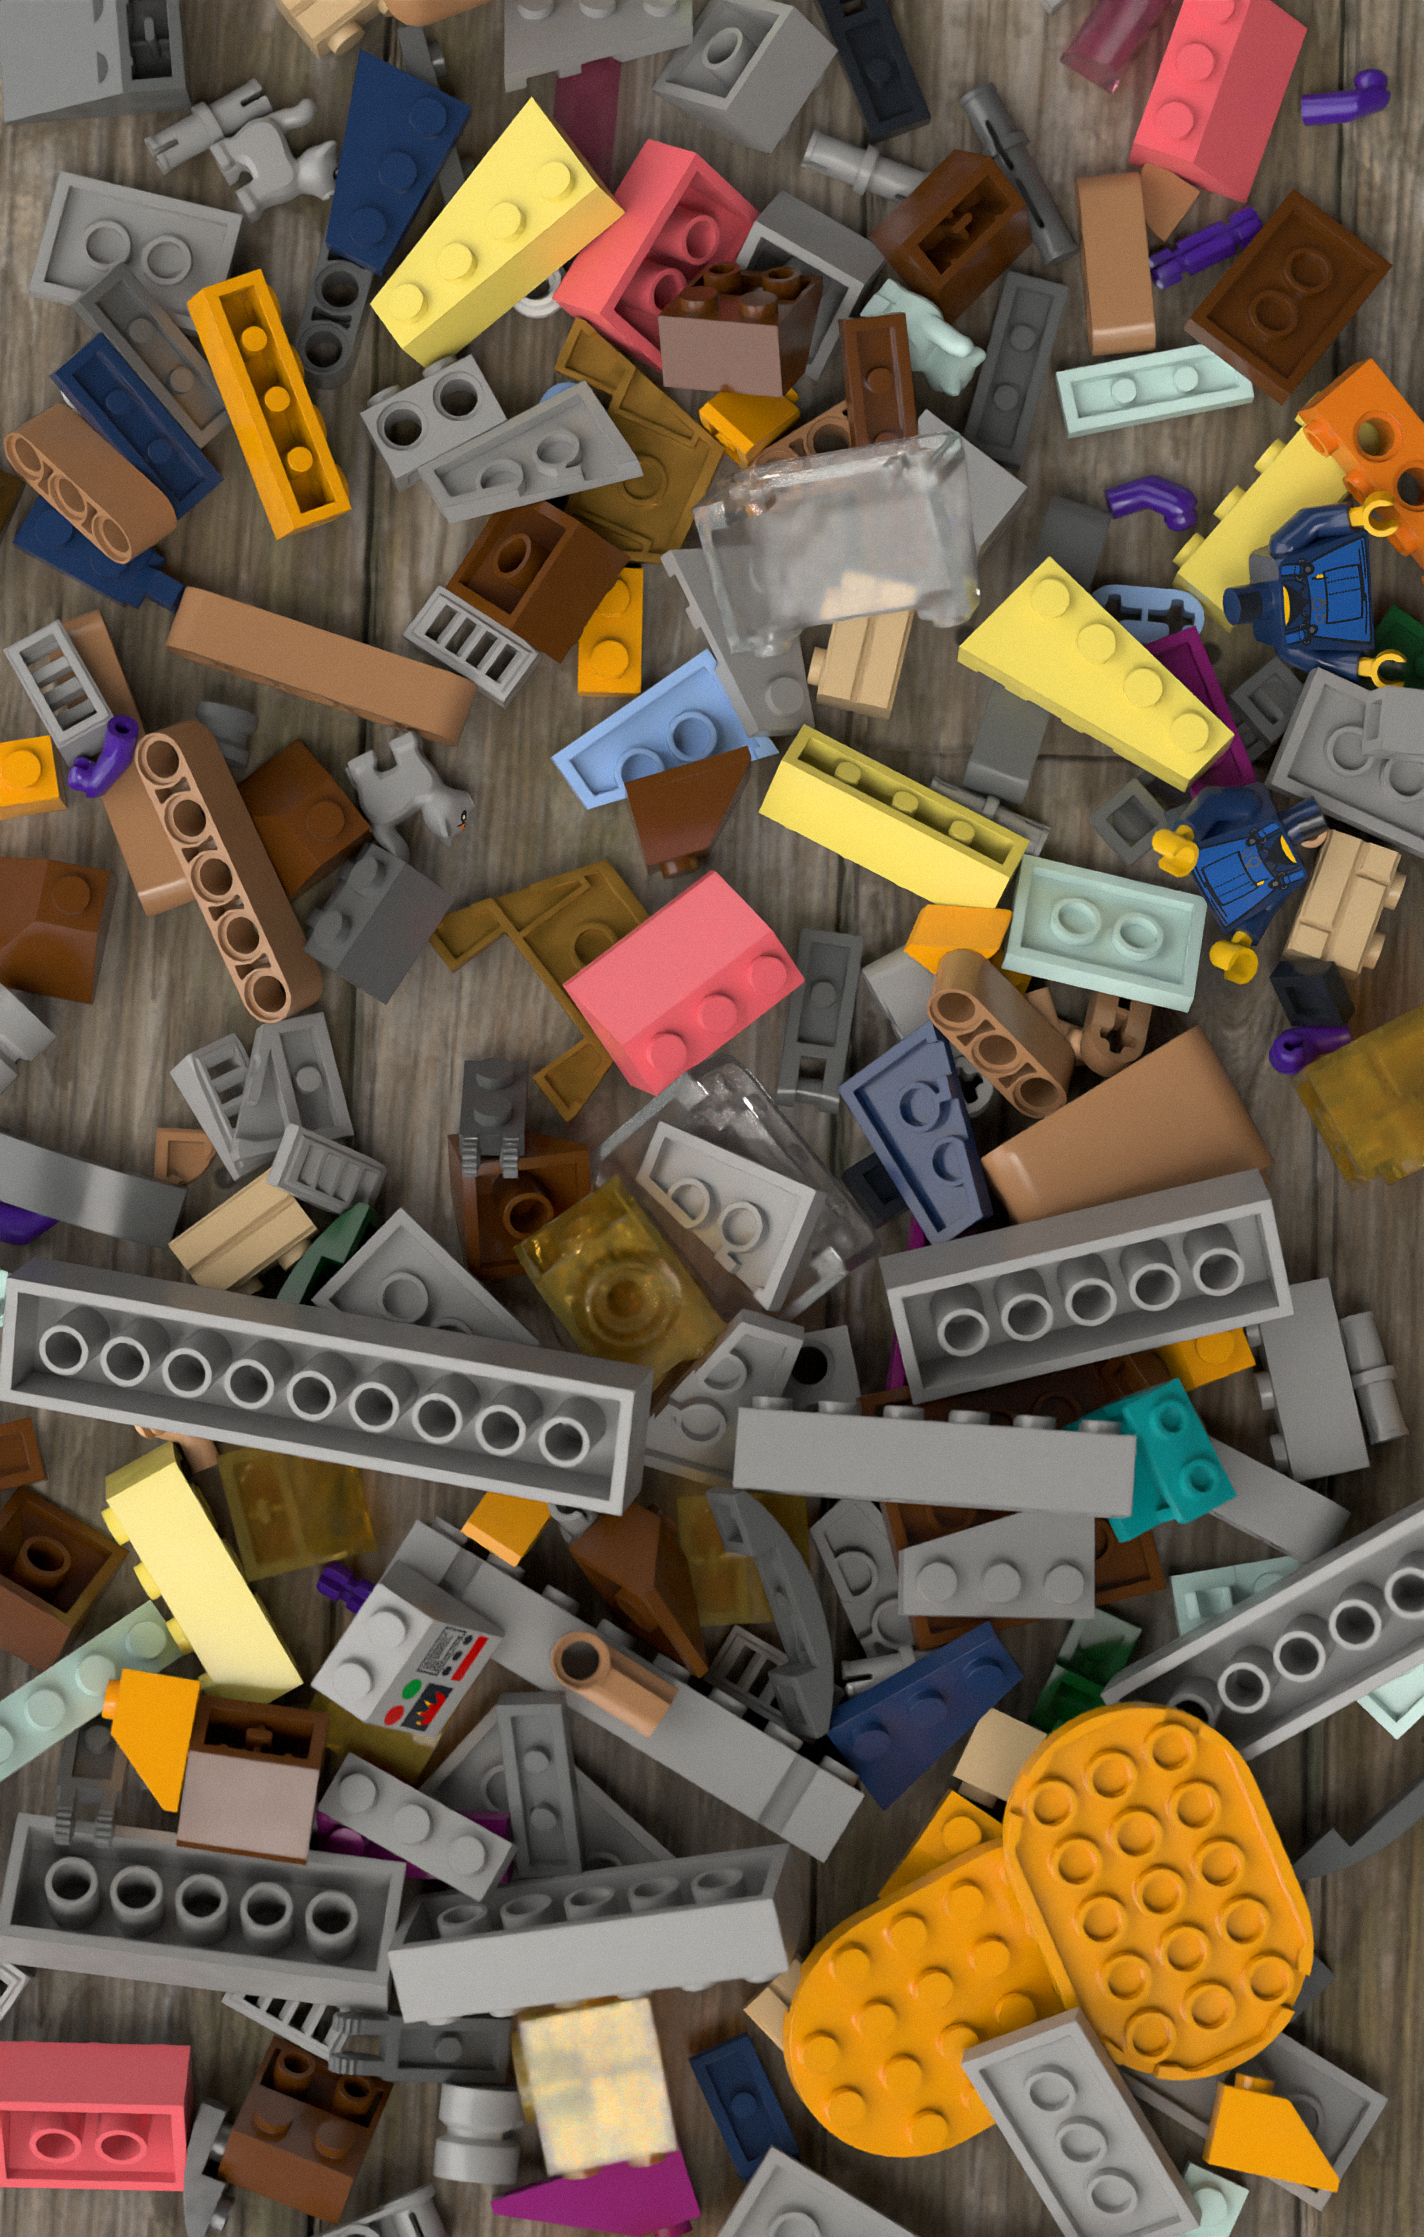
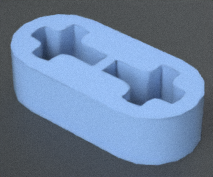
[1091,584,1205,645]

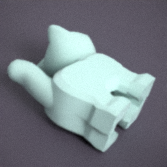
[861,278,986,396]

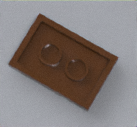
[1182,189,1393,406]

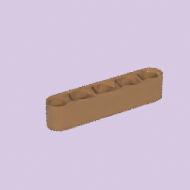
[164,587,478,747]
[48,608,196,918]
[135,719,323,1024]

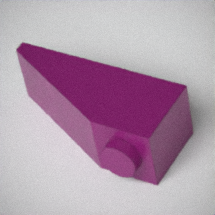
[490,2135,702,2237]

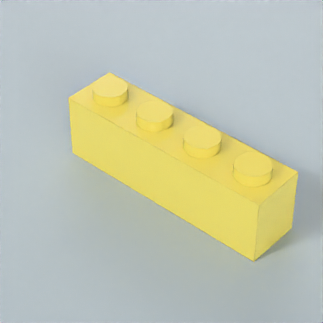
[1172,391,1380,633]
[759,724,1030,908]

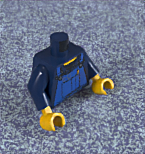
[1223,491,1407,688]
[1152,782,1330,985]

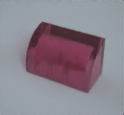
[1059,0,1175,95]

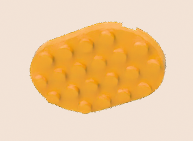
[1002,1702,1314,2080]
[782,1837,1067,2158]

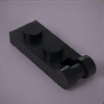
[813,0,931,145]

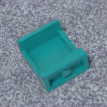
[1062,1378,1237,1543]

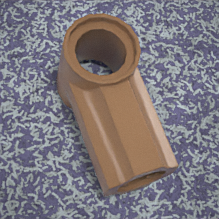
[550,1630,679,1738]

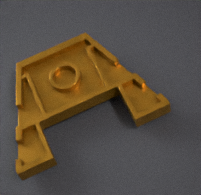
[482,317,726,565]
[428,859,650,1125]

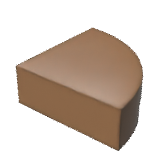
[1140,162,1200,247]
[154,1128,217,1187]

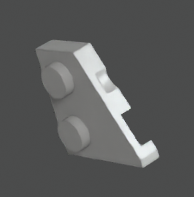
[230,1012,354,1163]

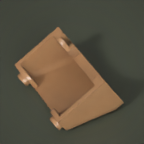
[980,1025,1275,1226]

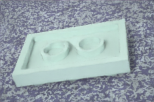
[1001,854,1207,1013]

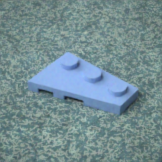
[550,648,780,810]

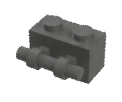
[302,842,456,1005]

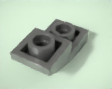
[183,2097,236,2237]

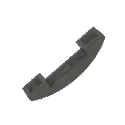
[1086,655,1304,868]
[0,1126,189,1250]
[705,1487,833,1738]
[1289,1736,1424,1881]

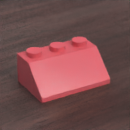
[1128,0,1308,204]
[552,139,761,375]
[562,870,806,1097]
[0,2040,193,2191]

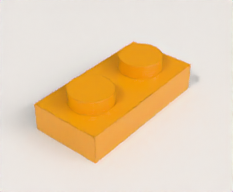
[578,568,644,698]

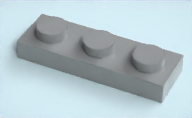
[317,1752,519,1905]

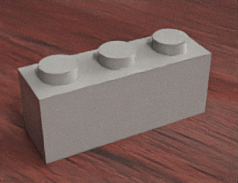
[1242,1277,1370,1482]

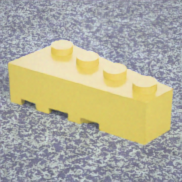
[370,97,626,368]
[957,556,1235,793]
[101,1441,304,1704]

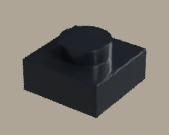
[1269,961,1356,1027]
[841,1152,910,1230]

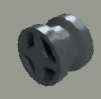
[195,701,259,768]

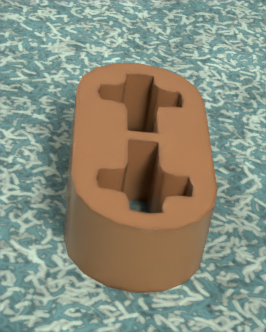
[1080,990,1153,1078]

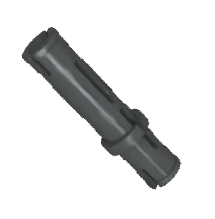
[958,82,1081,268]

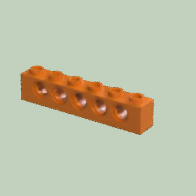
[1297,358,1424,584]

